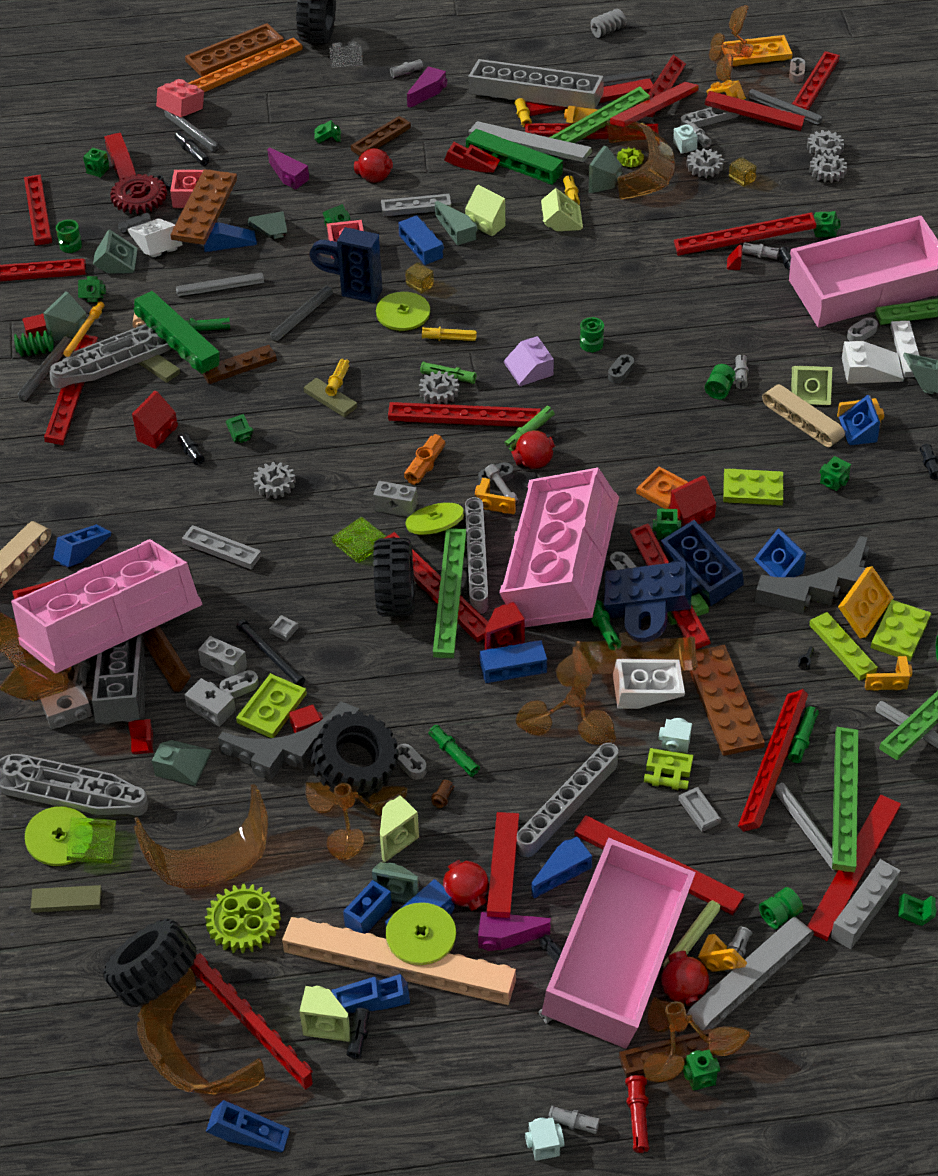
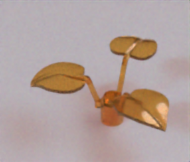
[709,5,754,82]
[516,650,617,745]
[306,782,408,860]
[643,997,750,1082]

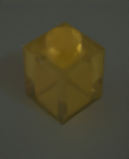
[729,157,757,187]
[405,262,434,294]

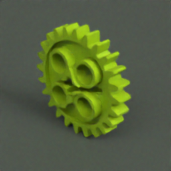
[205,884,281,954]

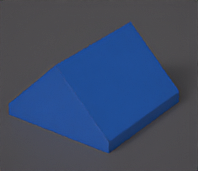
[839,395,880,445]
[754,528,806,577]

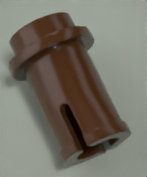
[431,780,454,808]

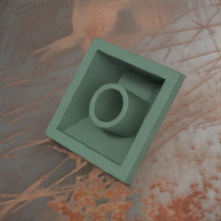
[589,146,623,193]
[247,211,287,239]
[93,229,138,273]
[43,292,87,341]
[903,352,938,394]
[152,740,212,786]
[372,862,419,903]

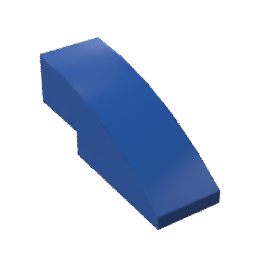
[332,974,410,1013]

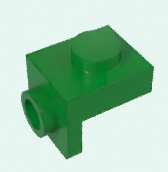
[315,120,341,144]
[226,414,253,443]
[898,893,937,926]

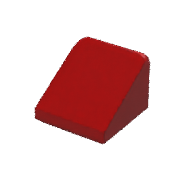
[727,245,742,270]

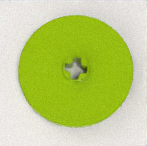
[376,292,430,331]
[405,503,464,535]
[25,806,93,866]
[386,903,456,965]

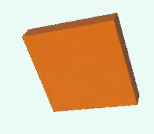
[636,466,688,509]

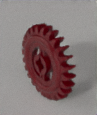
[110,174,167,214]

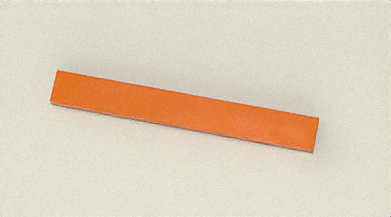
[188,38,303,92]

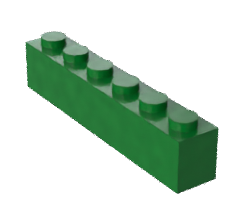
[466,129,563,185]
[134,291,219,374]

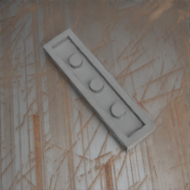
[381,194,451,216]
[182,525,261,569]

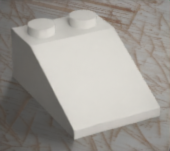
[127,218,182,257]
[842,341,904,384]
[613,659,685,709]

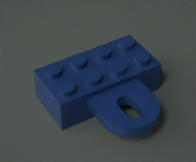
[310,227,383,303]
[661,520,744,606]
[604,561,692,642]

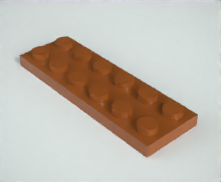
[185,23,284,77]
[170,169,237,245]
[684,645,765,756]

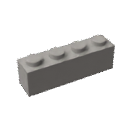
[831,859,901,949]

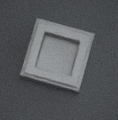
[269,615,298,641]

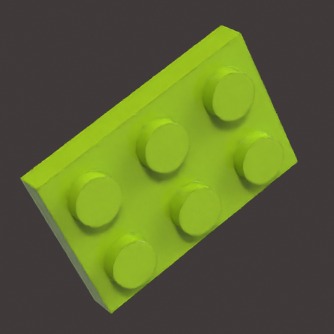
[723,469,783,505]
[870,600,931,662]
[236,673,307,738]

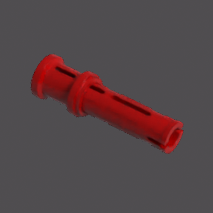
[625,1075,649,1153]

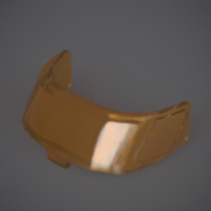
[607,120,675,199]
[0,612,72,702]
[573,632,698,675]
[134,784,268,888]
[137,968,265,1095]

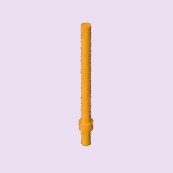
[63,302,104,357]

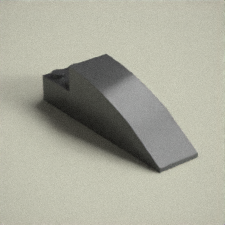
[92,632,146,724]

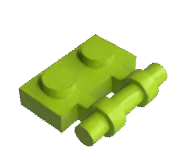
[644,748,693,790]

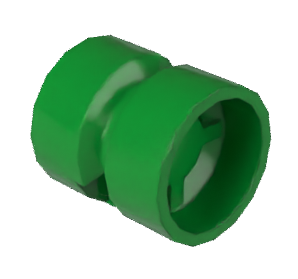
[56,219,82,253]
[580,317,604,352]
[705,364,736,399]
[759,887,803,929]

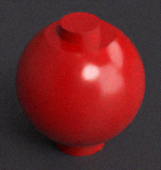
[354,148,393,183]
[511,430,555,469]
[443,860,489,911]
[661,951,709,1006]

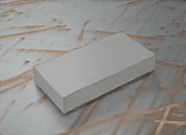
[679,787,721,832]

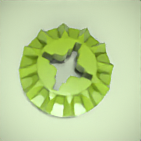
[617,147,644,167]

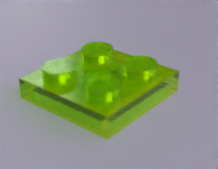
[332,517,387,563]
[66,817,116,864]

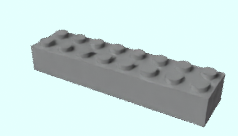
[468,59,604,109]

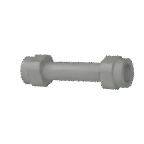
[485,464,519,504]

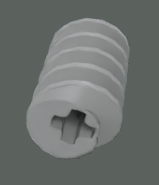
[591,9,626,38]

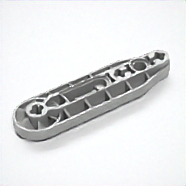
[50,324,171,388]
[0,754,148,816]

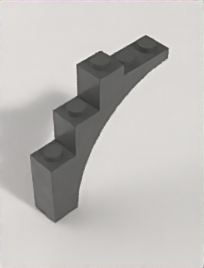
[755,536,870,614]
[218,701,360,781]

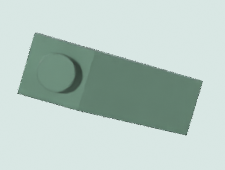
[435,201,478,245]

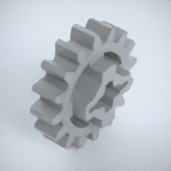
[807,130,844,157]
[686,148,724,178]
[809,153,847,183]
[419,371,459,404]
[253,462,296,499]

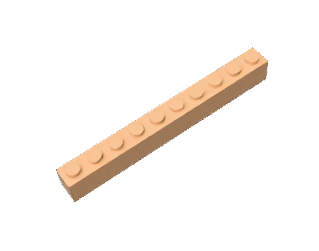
[282,917,516,1005]

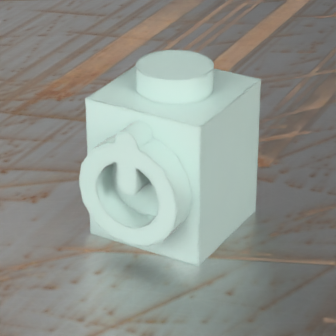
[673,125,698,154]
[659,718,692,753]
[525,1118,564,1161]

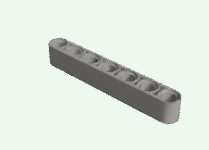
[465,497,488,614]
[517,743,618,857]
[686,917,814,1031]

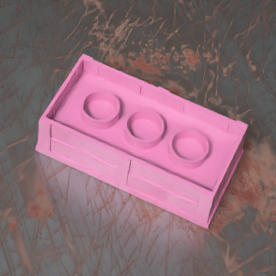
[789,216,938,328]
[500,468,619,627]
[11,539,202,673]
[541,838,696,1049]

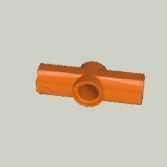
[404,434,445,485]

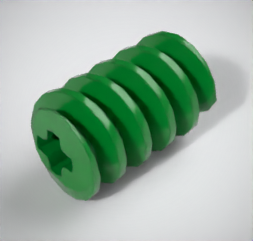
[14,330,54,357]

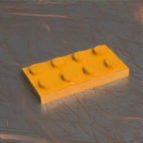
[722,35,792,66]

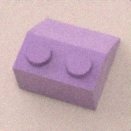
[504,336,554,386]

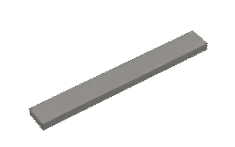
[468,121,592,162]

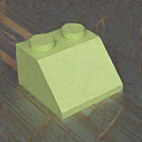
[465,185,505,236]
[541,188,583,231]
[791,366,832,405]
[380,796,419,862]
[300,986,350,1042]

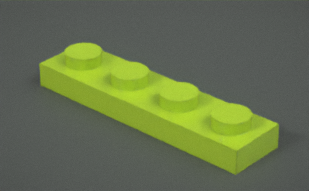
[810,612,877,681]

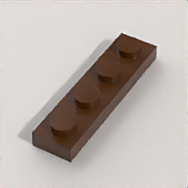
[351,116,411,156]
[203,345,277,384]
[144,625,191,692]
[619,1029,719,1078]

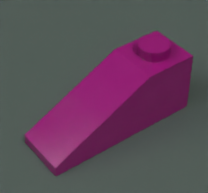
[407,67,447,108]
[267,147,309,190]
[478,912,551,951]

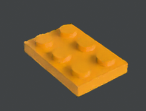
[838,566,894,638]

